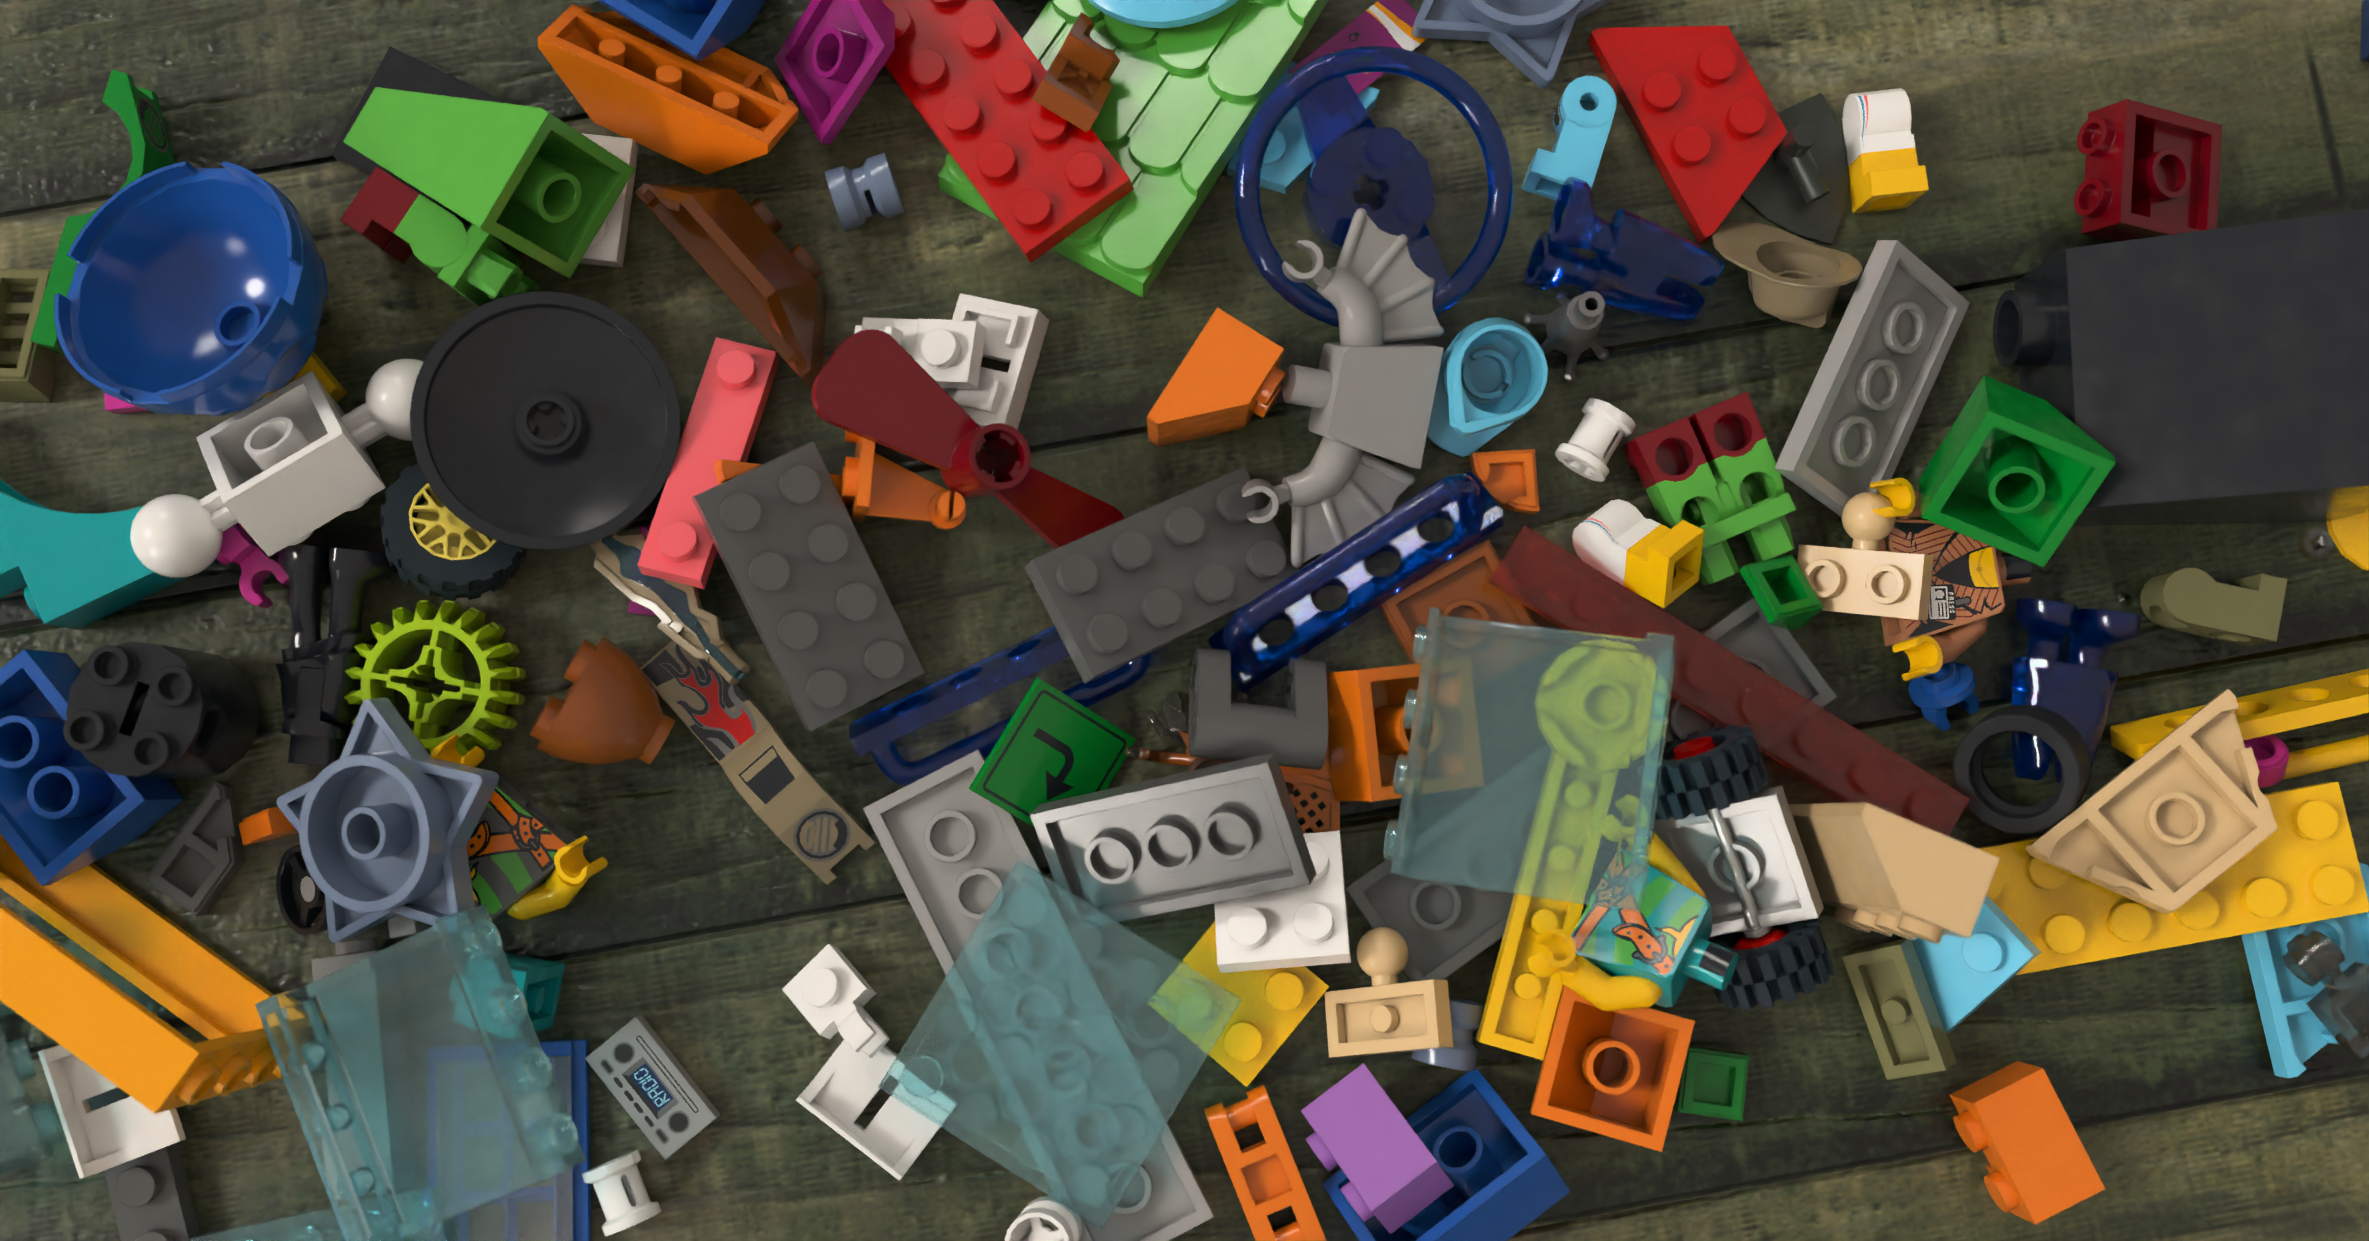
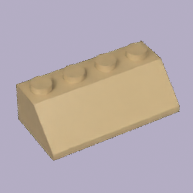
[1789,802,2000,944]

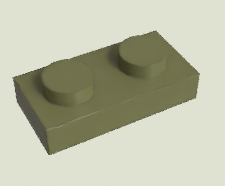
[1842,938,1956,1080]

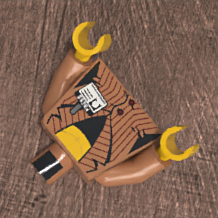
[1869,478,2032,681]

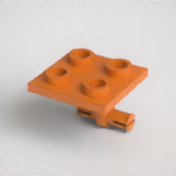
[840,430,967,530]

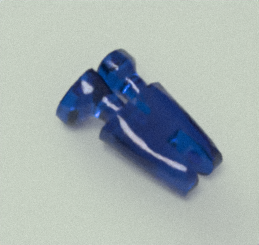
[1525,177,1724,320]
[2011,598,2142,783]

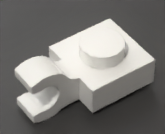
[782,943,890,1058]

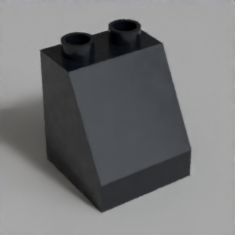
[1993,208,2369,526]

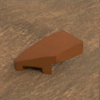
[1032,12,1120,133]

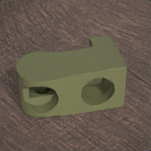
[2140,568,2288,646]

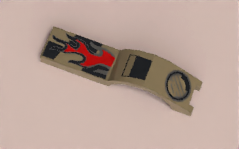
[641,640,878,885]

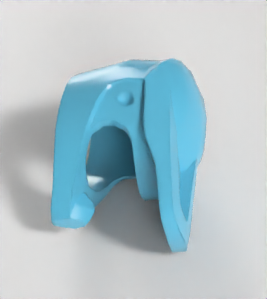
[1427,317,1548,457]

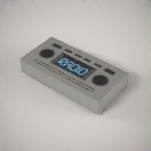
[585,1015,721,1160]

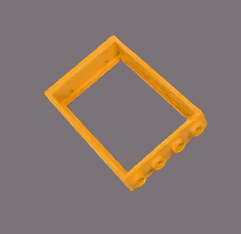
[0,834,317,1114]

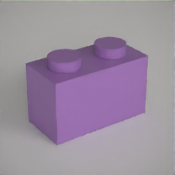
[1301,1063,1454,1234]

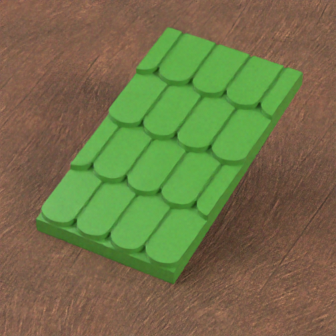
[938,0,1329,298]

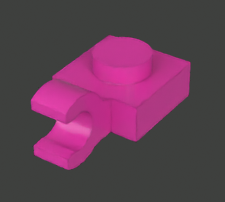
[216,522,289,609]

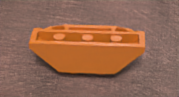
[538,4,799,175]

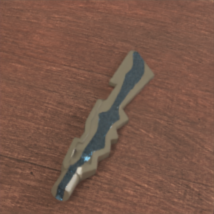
[590,534,750,685]

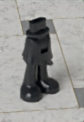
[275,544,398,766]

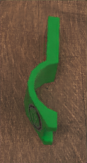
[30,70,175,356]

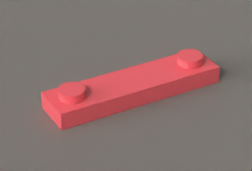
[637,337,780,589]

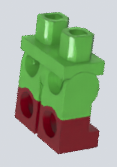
[340,166,541,307]
[1620,391,1796,586]

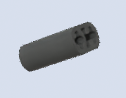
[1188,647,1329,770]

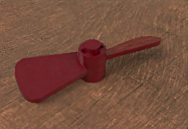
[812,329,1125,549]

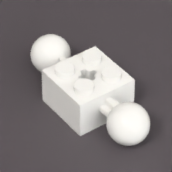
[130,359,424,578]

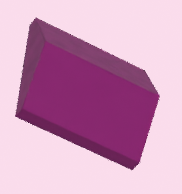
[774,0,895,145]

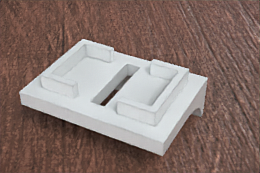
[943,293,1050,430]
[796,1040,959,1181]
[38,1045,186,1179]

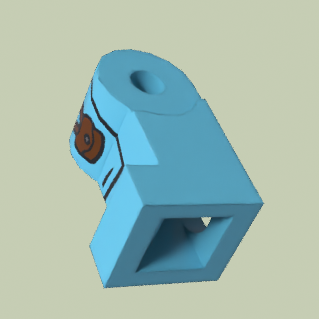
[1521,75,1617,208]

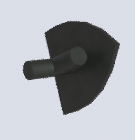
[1741,93,1849,246]

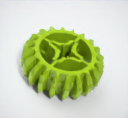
[344,600,527,757]

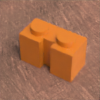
[1950,1061,2105,1225]

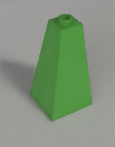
[343,87,635,279]

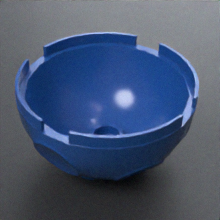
[54,161,328,417]

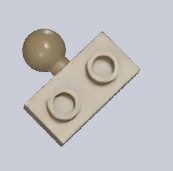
[1797,492,1934,620]
[1324,927,1453,1058]

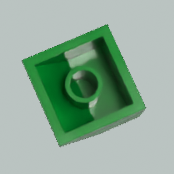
[1918,375,2116,568]

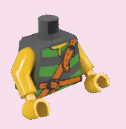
[430,734,608,934]

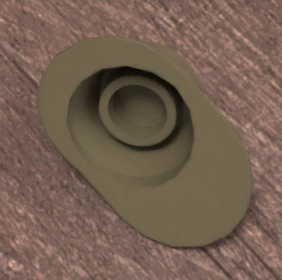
[1712,222,1863,328]

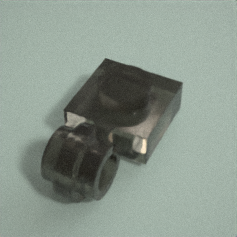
[2282,930,2369,1059]

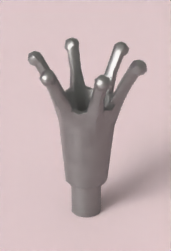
[1523,290,1609,382]

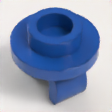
[1908,662,1979,731]

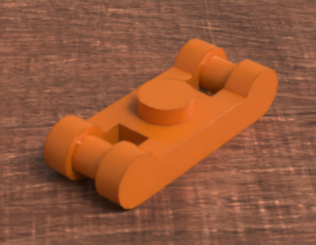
[1204,1085,1327,1241]

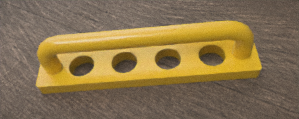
[2110,668,2369,780]

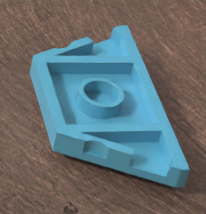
[2241,863,2369,1078]

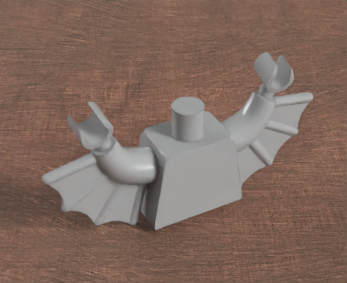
[1241,208,1444,568]

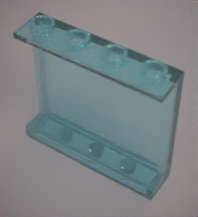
[1384,607,1677,914]
[255,905,586,1241]

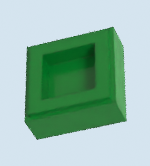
[1673,1046,1750,1121]

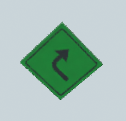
[968,677,1137,827]

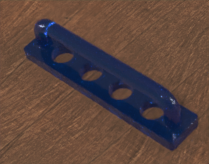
[1209,472,1505,692]
[849,626,1152,786]

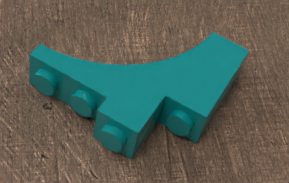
[0,478,216,630]

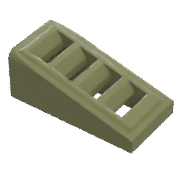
[0,268,57,403]

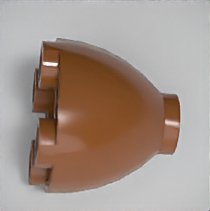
[530,636,675,765]

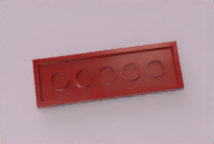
[881,0,1134,263]

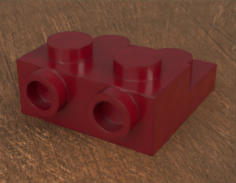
[2074,99,2222,242]

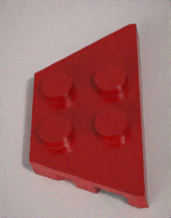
[1587,25,1788,245]

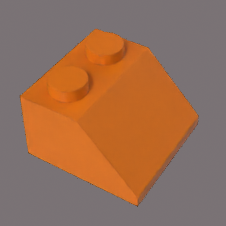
[1147,307,1287,447]
[1327,658,1485,802]
[1530,984,1695,1152]

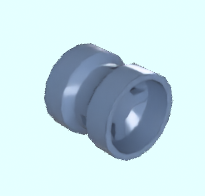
[825,152,905,232]
[1411,997,1485,1071]

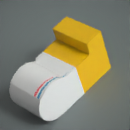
[1842,88,1929,214]
[1572,499,1704,609]

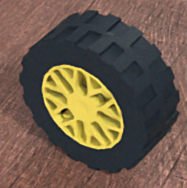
[380,463,527,601]

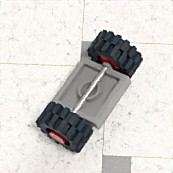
[1636,725,1834,1010]

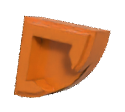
[1469,449,1540,514]
[238,807,298,845]

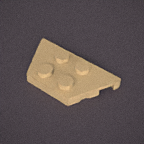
[2025,689,2277,914]

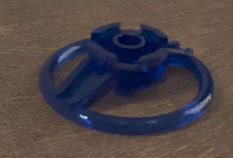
[1234,46,1513,327]

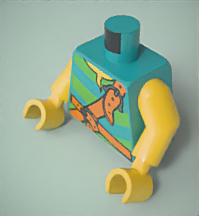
[1528,797,1738,1012]

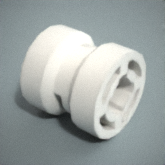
[1004,1196,1082,1241]

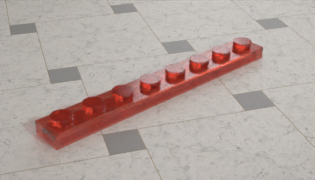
[1487,525,1970,836]

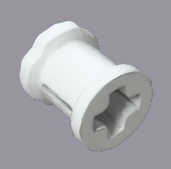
[1555,398,1636,482]
[582,1150,662,1236]

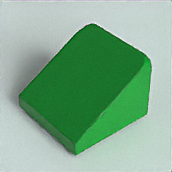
[1739,554,1824,631]

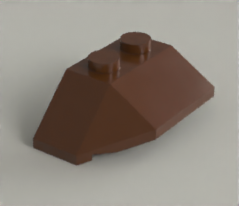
[635,183,827,391]

